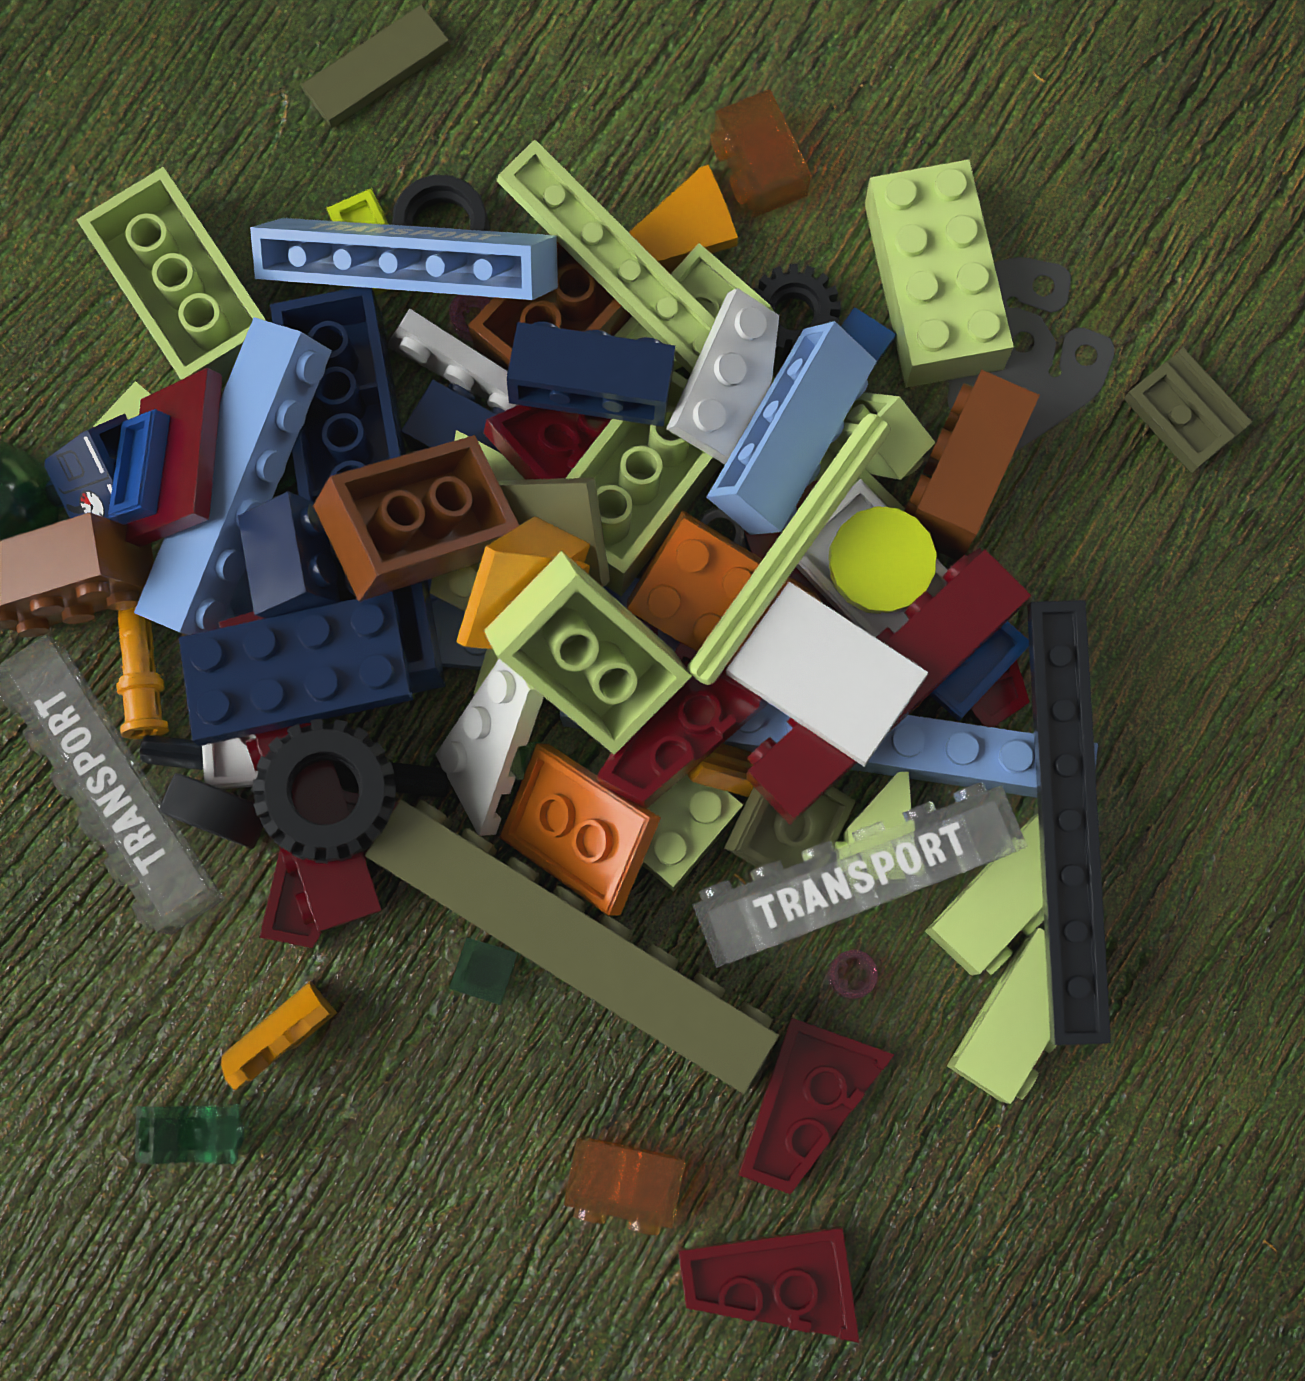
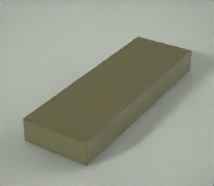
[301,5,451,129]

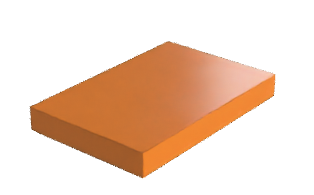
[499,743,661,916]

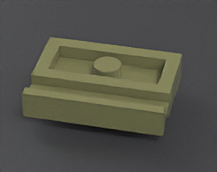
[1124,348,1252,473]

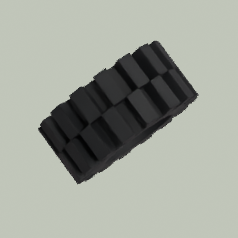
[753,264,841,363]

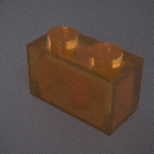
[710,89,811,218]
[563,1136,685,1235]

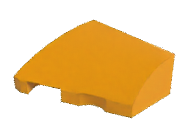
[629,165,738,274]
[221,980,337,1091]

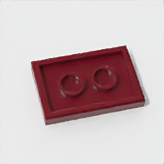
[125,368,222,547]

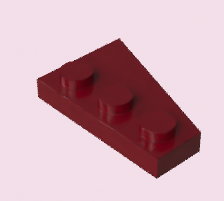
[484,405,612,480]

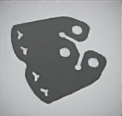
[946,257,1114,452]

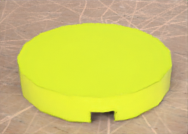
[828,506,936,614]

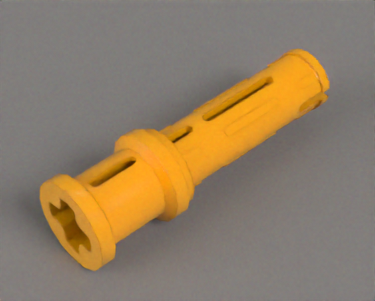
[116,607,169,739]

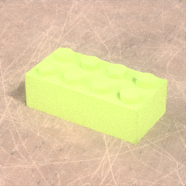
[864,159,1014,388]
[76,167,266,385]
[566,371,722,596]

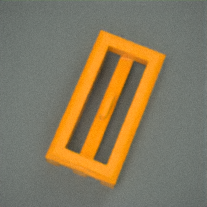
[687,744,753,797]

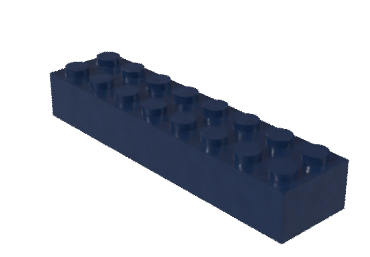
[270,287,446,693]

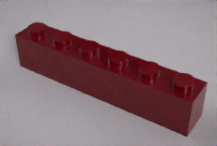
[746,549,1032,826]
[218,611,381,933]

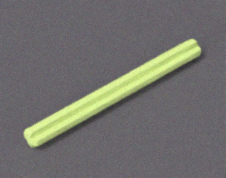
[687,413,891,685]

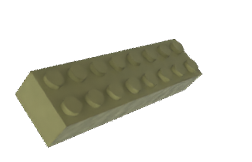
[365,799,779,1094]

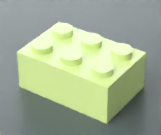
[484,551,692,754]

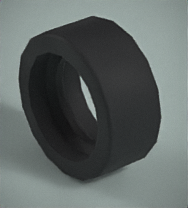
[392,174,490,231]
[158,773,263,849]

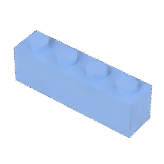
[706,321,877,535]

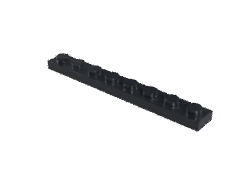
[1027,600,1111,1045]

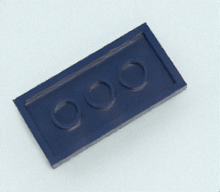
[179,591,414,746]

